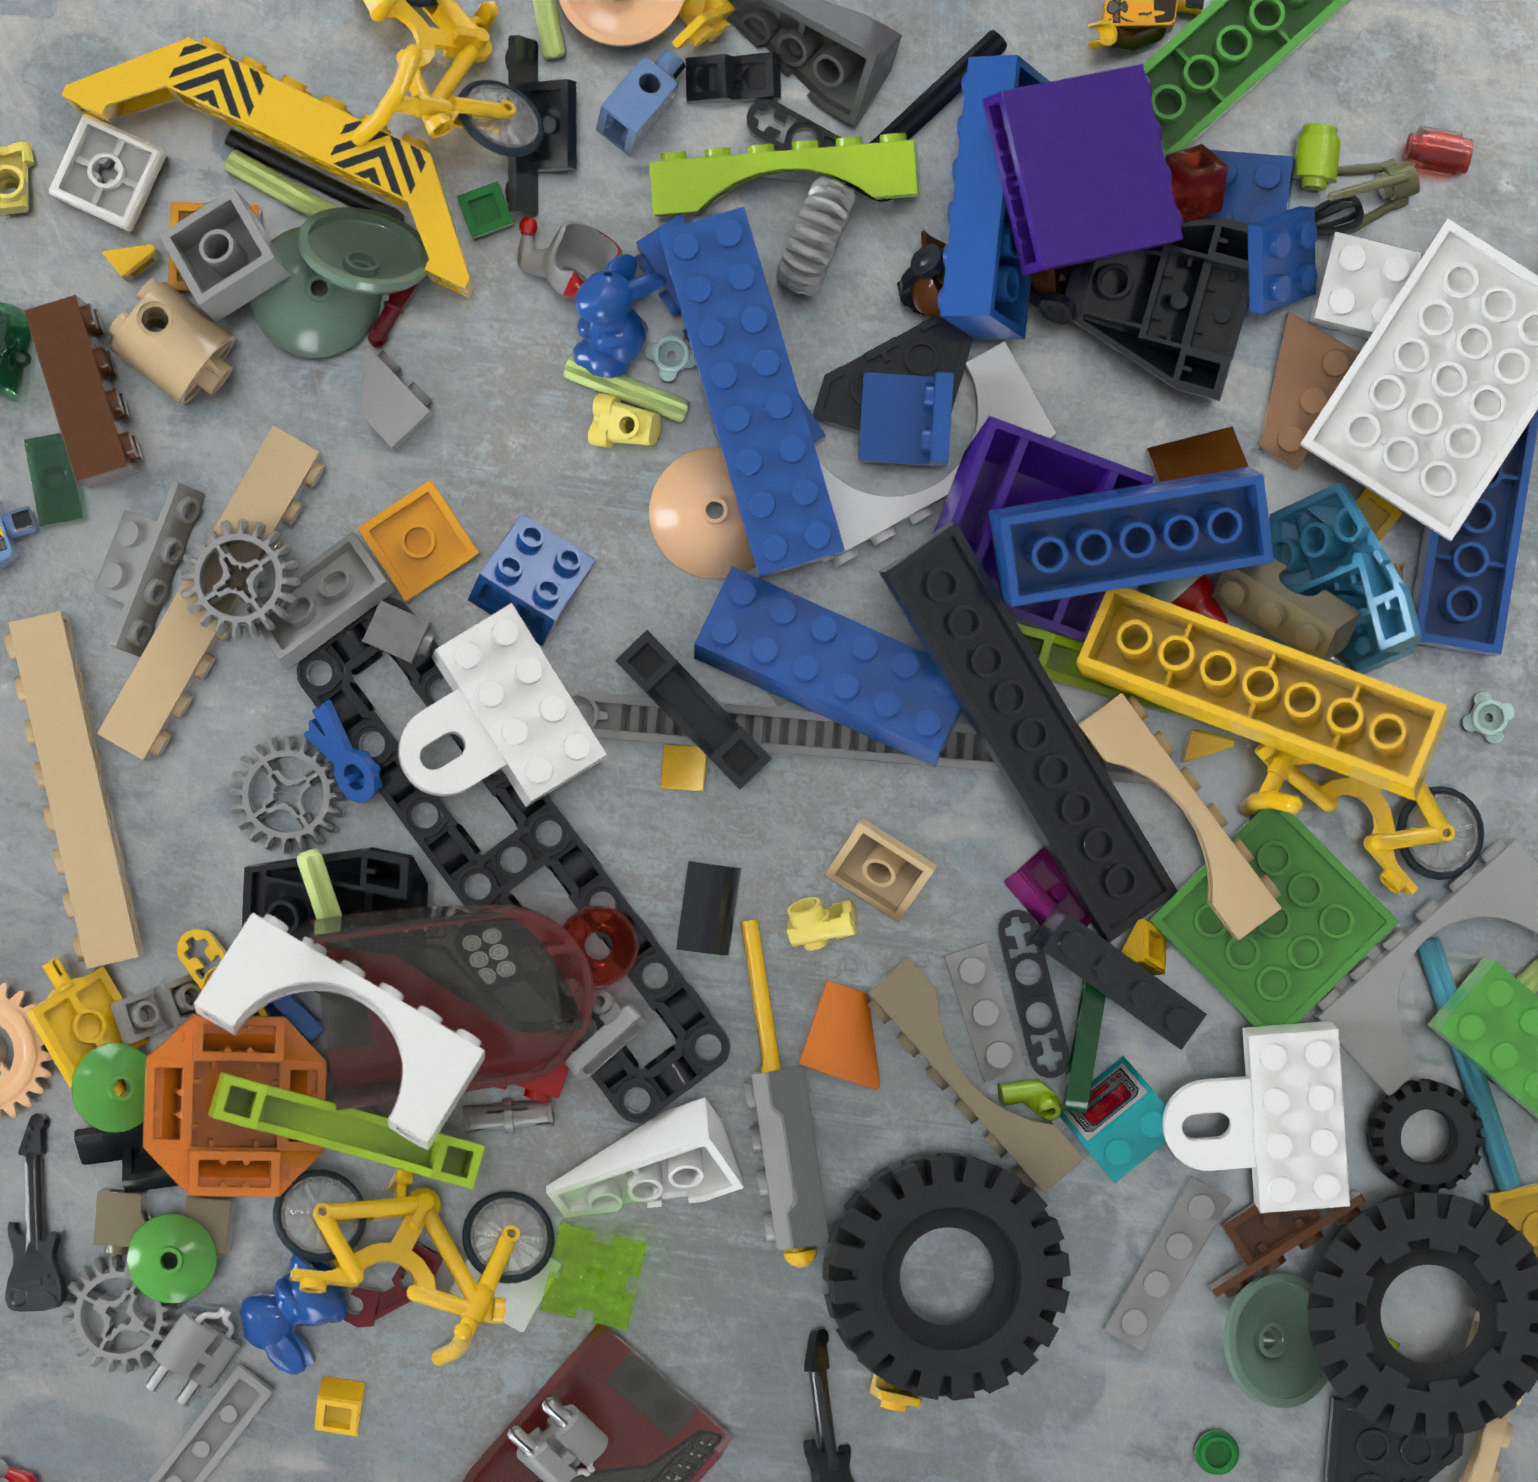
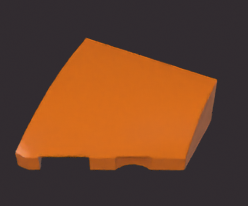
[798,979,880,1090]

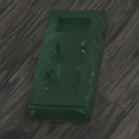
[24,433,85,527]

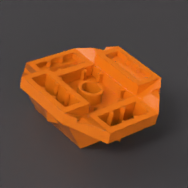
[143,1014,327,1197]

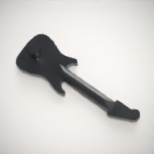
[5,1113,67,1312]
[803,1329,854,1482]

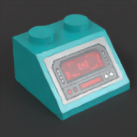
[1060,1056,1184,1183]

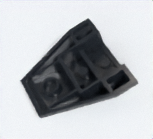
[1065,218,1249,401]
[242,847,428,1018]

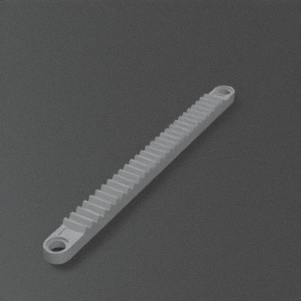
[569,692,1172,784]

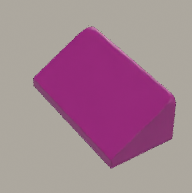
[1004,847,1091,926]

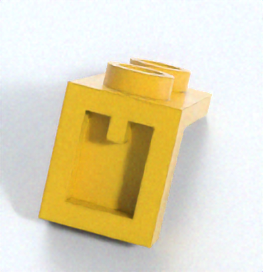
[671,0,736,49]

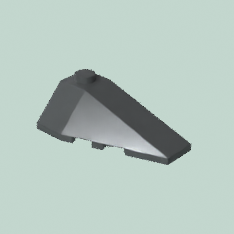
[728,0,902,127]

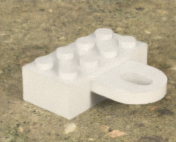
[398,603,607,807]
[1162,1021,1350,1213]

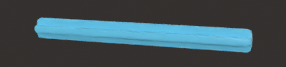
[1417,937,1521,1191]

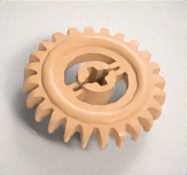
[0,983,53,1122]

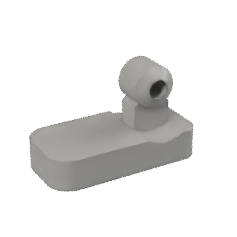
[565,990,649,1081]

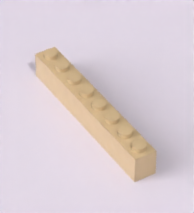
[97,425,325,761]
[5,611,144,969]

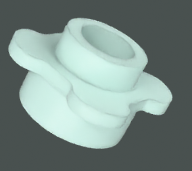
[645,329,696,382]
[1462,692,1515,743]

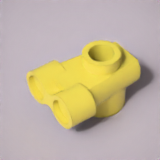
[0,142,34,215]
[588,393,662,448]
[787,897,858,951]

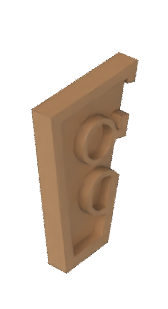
[1258,311,1359,471]

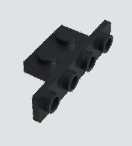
[505,35,576,216]
[74,1122,179,1193]

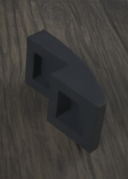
[686,52,781,103]

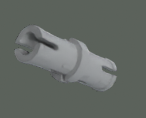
[463,1097,554,1134]

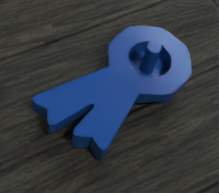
[304,700,382,803]

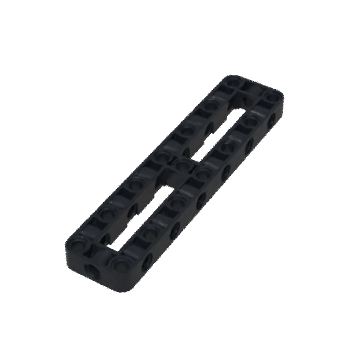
[296,598,730,1123]

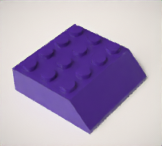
[933,416,1154,642]

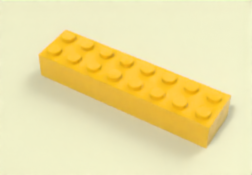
[1076,587,1449,801]

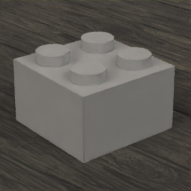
[159,187,291,322]

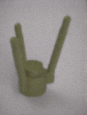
[1327,158,1420,235]

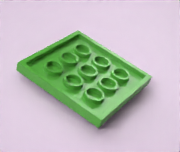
[1148,809,1399,1027]

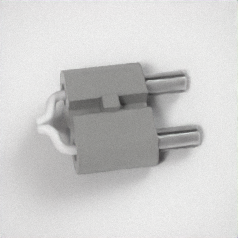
[144,1307,242,1407]
[507,1397,608,1482]

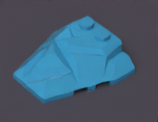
[1268,483,1422,674]

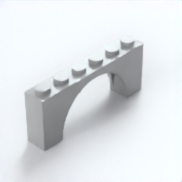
[1313,839,1538,1096]

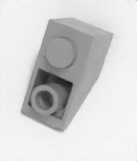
[361,347,433,451]

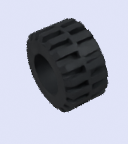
[1366,1079,1485,1193]

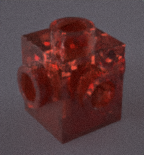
[1165,144,1228,222]

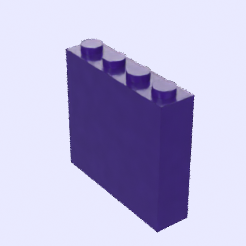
[982,64,1183,276]

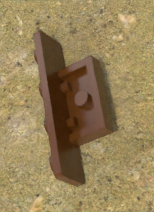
[1208,1190,1366,1298]

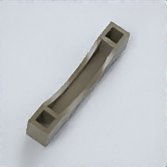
[867,957,1084,1194]

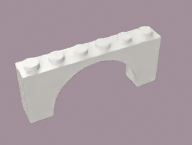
[819,341,1056,568]
[194,912,485,1151]

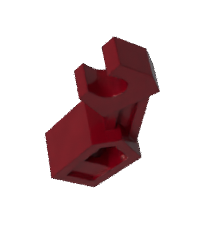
[343,1241,443,1328]

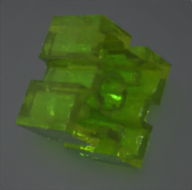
[540,1218,648,1330]

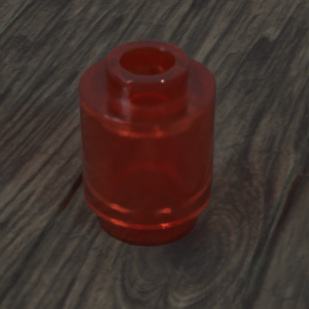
[1404,125,1473,176]

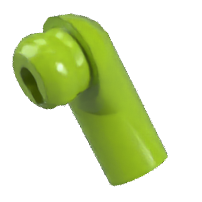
[998,1079,1063,1121]

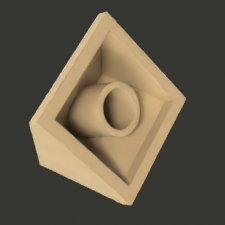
[825,817,938,923]

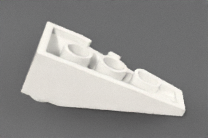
[546,1097,744,1218]

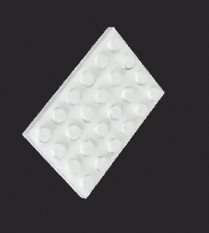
[1300,219,1538,541]

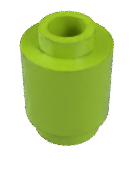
[1293,123,1341,191]

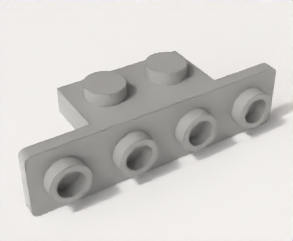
[93,481,204,657]

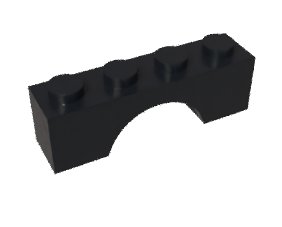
[615,630,772,790]
[1030,906,1207,1050]

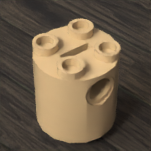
[108,278,236,405]

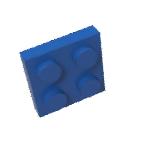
[1197,149,1295,224]
[1248,206,1318,314]

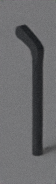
[224,129,405,222]

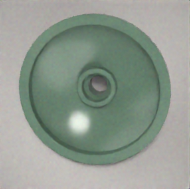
[298,207,429,294]
[249,226,381,358]
[1224,1273,1328,1408]

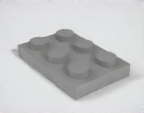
[246,531,394,670]

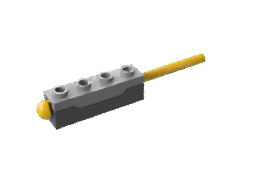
[740,919,829,1268]

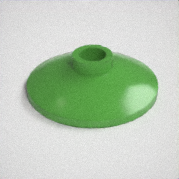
[71,1043,146,1132]
[127,1214,217,1303]

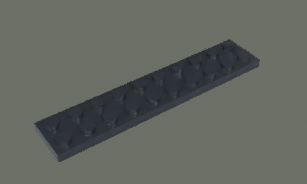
[879,522,1177,943]

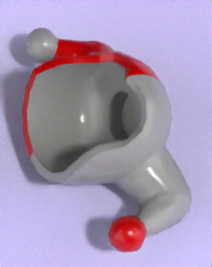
[517,216,639,300]

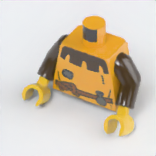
[1088,0,1204,52]

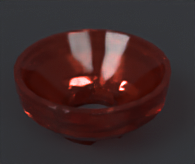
[563,905,639,987]

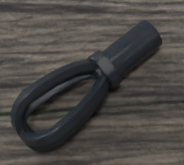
[1315,196,1364,236]

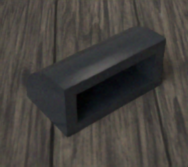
[676,861,741,956]

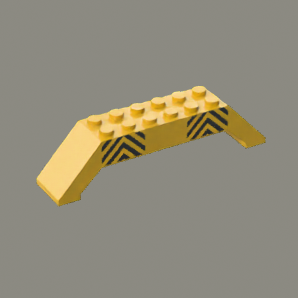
[61,37,475,299]

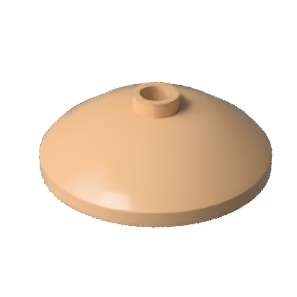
[559,0,685,47]
[649,447,755,579]

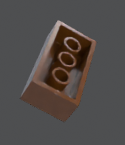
[24,295,143,488]

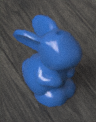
[573,254,666,378]
[239,1249,347,1375]

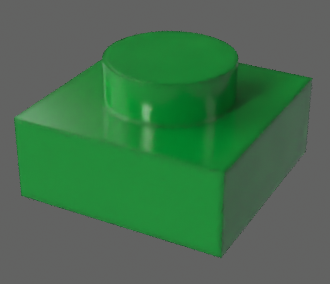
[457,181,514,240]

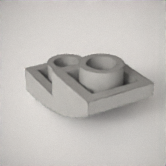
[109,974,202,1045]

